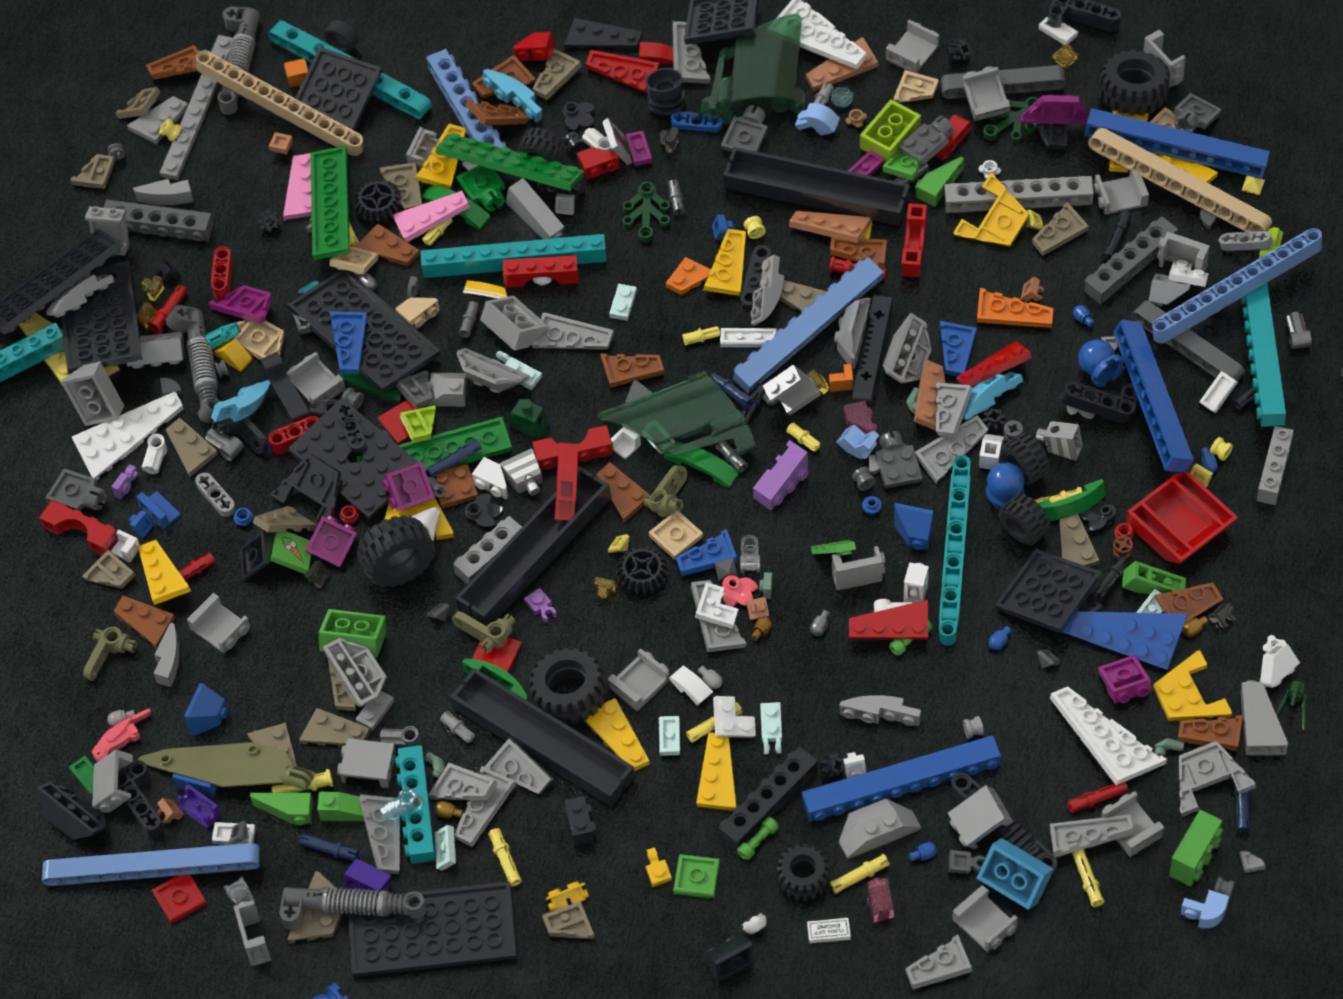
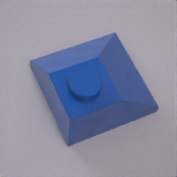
[894,503,933,550]
[184,683,228,736]

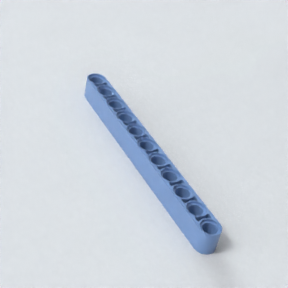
[1152,228,1322,343]
[42,843,259,886]

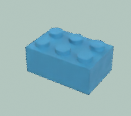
[977,838,1054,910]

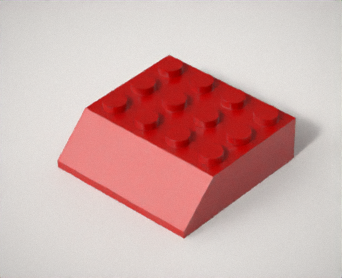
[1126,471,1238,563]

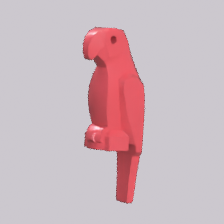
[92,709,151,762]

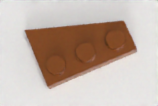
[596,462,649,523]
[114,596,175,649]
[1177,715,1243,751]

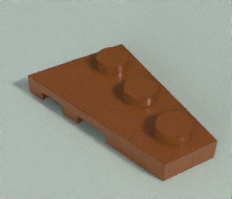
[146,45,199,80]
[472,55,536,99]
[465,99,528,126]
[355,224,420,266]
[830,237,887,269]
[600,354,665,388]
[1154,583,1223,623]

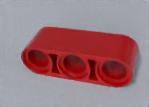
[934,114,971,161]
[211,246,233,300]
[269,416,319,455]

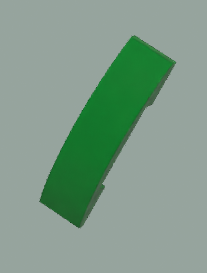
[421,185,491,230]
[664,442,739,488]
[1038,479,1106,521]
[462,659,528,701]

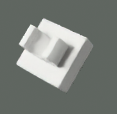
[843,752,866,779]

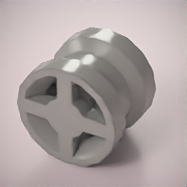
[963,716,984,739]

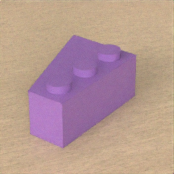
[753,440,808,510]

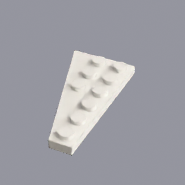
[768,0,867,69]
[72,392,183,480]

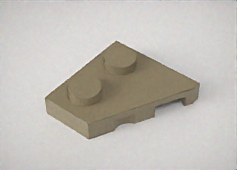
[82,550,135,589]

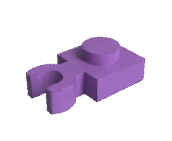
[111,465,138,500]
[524,588,557,623]

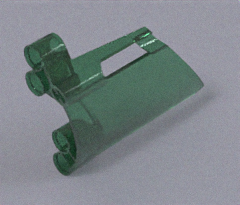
[698,13,807,123]
[597,370,757,456]

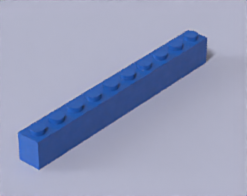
[1084,108,1270,179]
[1113,320,1194,473]
[802,735,1001,822]

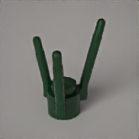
[1275,681,1308,732]

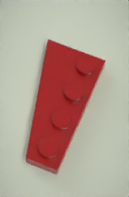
[586,50,659,93]
[956,341,1032,387]
[849,600,928,639]

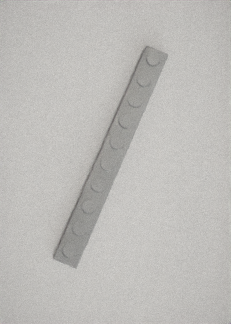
[160,35,234,180]

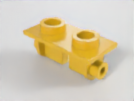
[545,881,589,911]

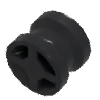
[563,132,585,155]

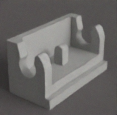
[406,127,439,169]

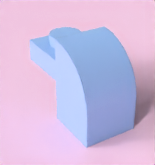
[795,103,840,135]
[836,425,879,459]
[1181,890,1229,928]

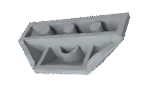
[834,297,871,369]
[883,313,931,383]
[457,348,530,393]
[323,638,386,707]
[839,799,921,860]

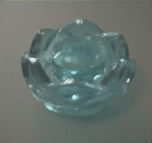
[831,87,853,108]

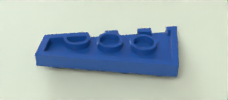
[330,311,367,374]

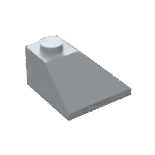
[1149,274,1192,306]
[428,373,468,407]

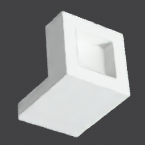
[611,425,641,459]
[111,530,140,563]

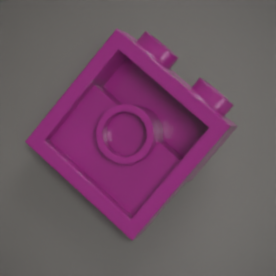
[382,462,435,512]
[305,516,357,568]
[1098,655,1151,703]

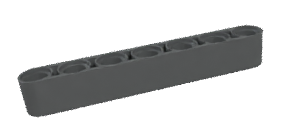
[940,65,1066,99]
[1132,301,1245,382]

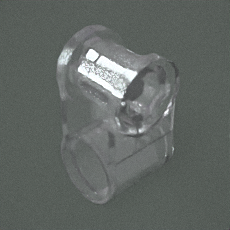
[740,535,760,573]
[224,877,257,909]

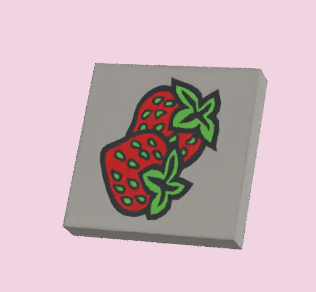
[603,118,633,165]

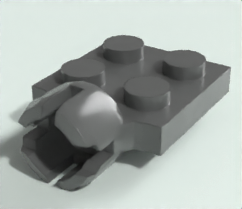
[1173,93,1222,132]
[721,105,768,152]
[898,116,954,165]
[875,431,923,488]
[45,469,107,511]

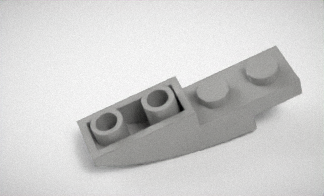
[751,255,784,325]
[46,275,114,318]
[840,695,921,726]

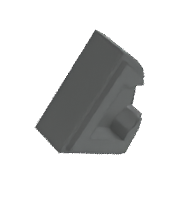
[1200,208,1218,230]
[407,276,419,299]
[160,378,182,396]

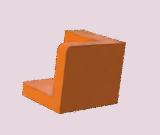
[284,59,308,88]
[829,364,853,392]

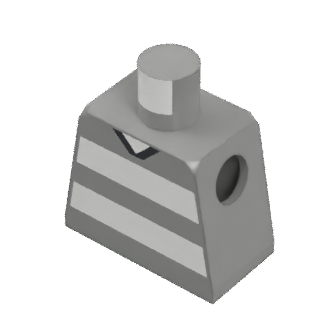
[1036,421,1083,461]
[500,449,542,496]

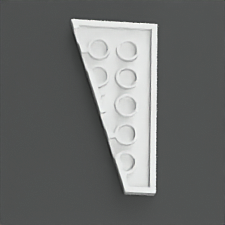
[1050,687,1167,785]

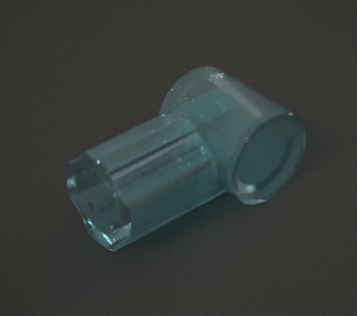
[381,788,424,822]

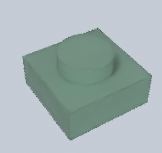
[759,572,772,599]

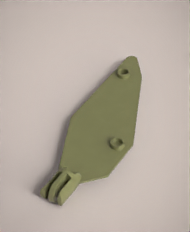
[138,742,315,790]

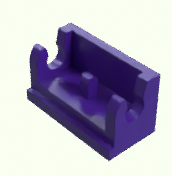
[177,784,221,830]
[344,858,391,896]

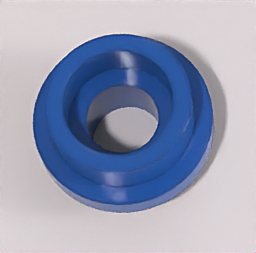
[862,496,882,515]
[234,508,253,526]

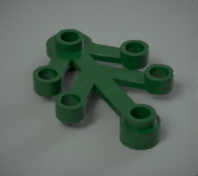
[983,97,1038,143]
[622,182,670,243]

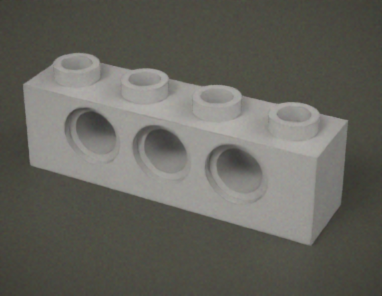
[1257,426,1294,505]
[453,516,522,584]

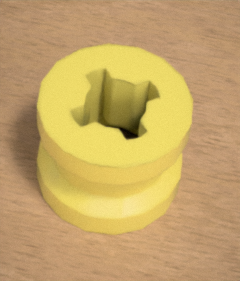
[159,119,181,141]
[744,216,766,239]
[1210,437,1233,461]

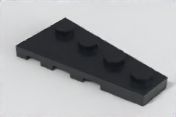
[564,18,642,50]

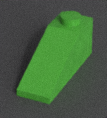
[915,157,964,207]
[1122,561,1186,594]
[318,792,365,821]
[250,793,313,825]

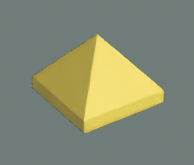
[1242,176,1264,196]
[1026,210,1044,230]
[608,534,629,553]

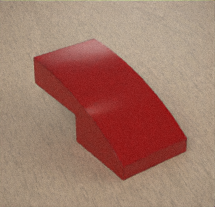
[640,42,673,65]

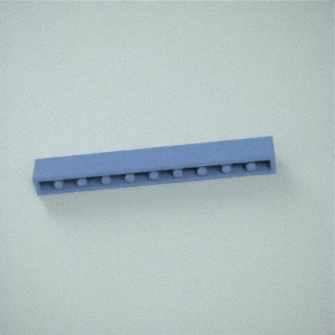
[733,257,884,394]

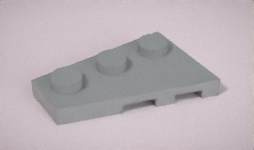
[127,96,188,144]
[936,382,973,437]
[485,738,553,794]
[428,763,498,800]
[906,935,972,989]

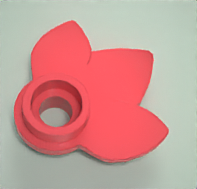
[722,575,758,607]

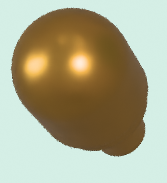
[1182,616,1208,637]
[751,617,772,641]
[434,801,463,819]

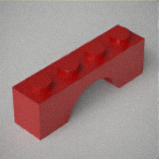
[901,203,927,278]
[503,256,579,288]
[533,425,613,470]
[39,501,118,555]

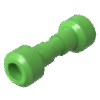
[889,620,932,656]
[737,817,779,860]

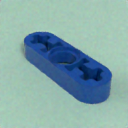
[671,111,723,132]

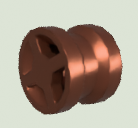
[1113,536,1133,560]

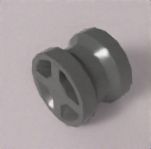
[341,387,364,410]
[1003,420,1023,442]
[852,467,876,491]
[1214,877,1235,900]

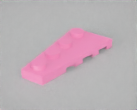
[283,153,312,220]
[393,191,470,242]

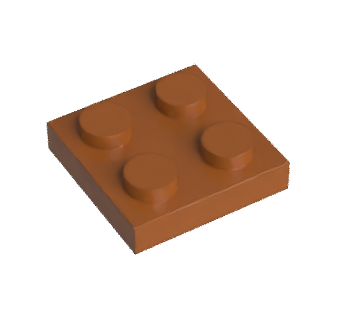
[431,464,478,509]

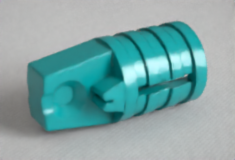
[206,322,241,349]

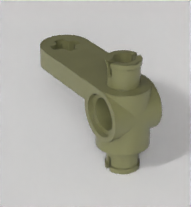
[644,465,687,517]
[452,611,516,653]
[83,627,137,681]

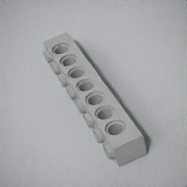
[944,176,1093,213]

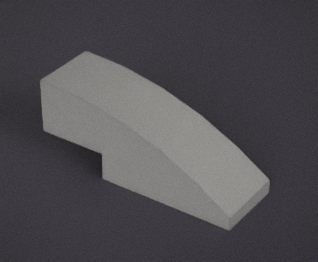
[133,179,194,205]
[153,623,179,687]

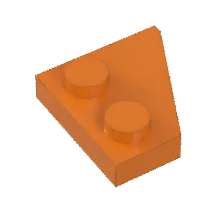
[666,257,711,295]

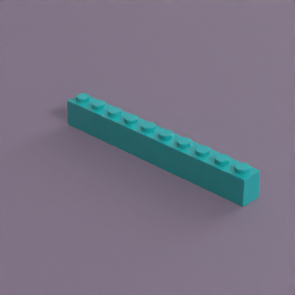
[421,234,607,278]
[1241,283,1286,427]

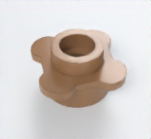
[846,109,867,128]

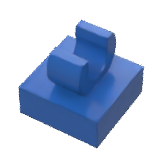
[712,214,734,240]
[128,511,154,538]

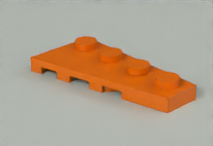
[977,288,1053,328]

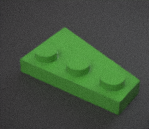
[882,150,920,181]
[811,540,856,556]

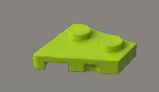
[400,405,436,443]

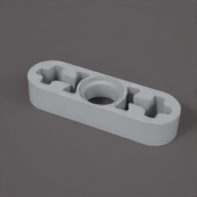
[1219,231,1273,251]
[195,473,236,517]

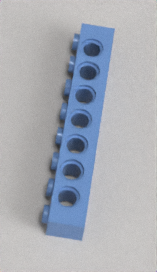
[427,49,506,148]

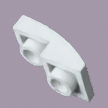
[669,666,713,705]

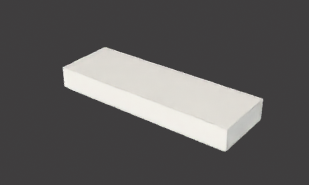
[720,328,777,347]

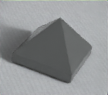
[714,558,737,581]
[426,603,449,621]
[1037,650,1061,668]
[229,821,249,845]

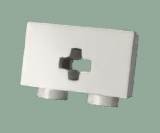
[904,563,929,603]

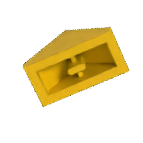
[213,338,253,372]

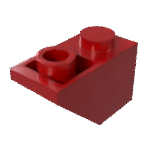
[513,32,555,61]
[577,147,619,180]

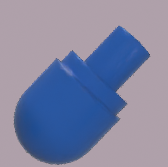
[1073,305,1095,327]
[1200,447,1218,473]
[988,626,1012,650]
[909,842,937,861]

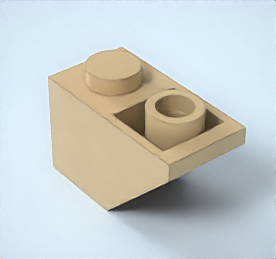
[395,298,440,329]

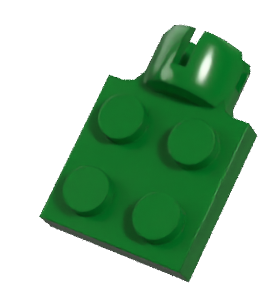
[456,165,506,211]

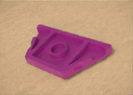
[1020,95,1089,124]
[208,285,273,324]

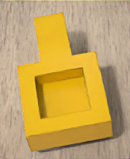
[646,847,672,887]

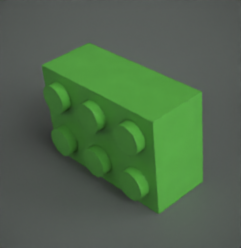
[319,609,386,658]
[1169,810,1223,887]

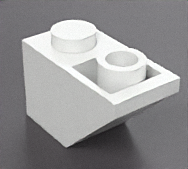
[979,434,1004,469]
[472,457,508,499]
[1260,643,1300,688]

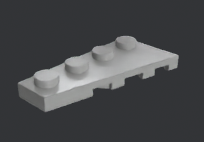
[672,21,710,84]
[531,312,614,350]
[915,415,988,484]
[691,580,746,652]
[454,766,516,847]
[359,795,400,874]
[1050,814,1134,857]

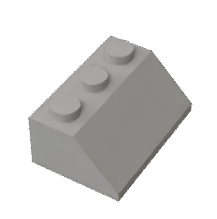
[480,296,548,350]
[127,332,185,368]
[61,362,124,426]

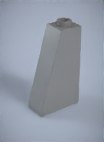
[505,178,564,239]
[1241,680,1288,755]

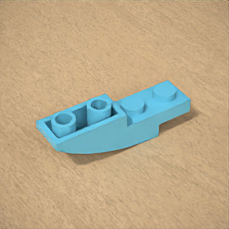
[483,69,542,123]
[962,372,1023,420]
[211,380,270,422]

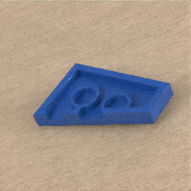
[940,321,977,376]
[676,529,737,576]

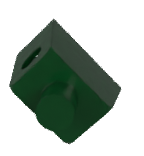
[509,399,550,440]

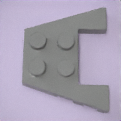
[1179,741,1257,817]

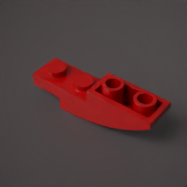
[554,443,578,521]

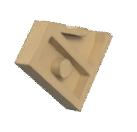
[893,70,939,103]

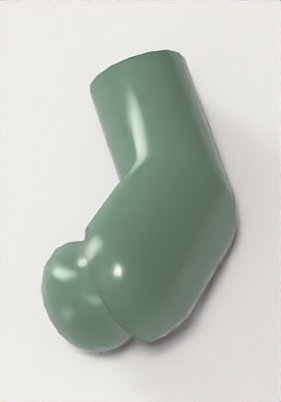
[906,388,919,414]
[1154,738,1184,757]
[424,752,445,778]

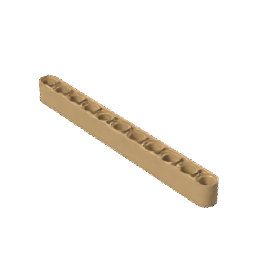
[196,50,363,156]
[1088,128,1272,232]

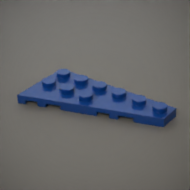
[1063,611,1188,670]

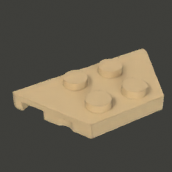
[220,320,285,359]

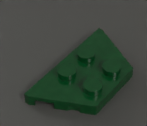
[335,373,401,404]

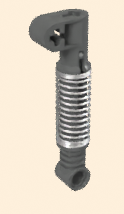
[218,7,260,115]
[166,305,220,423]
[280,887,427,930]

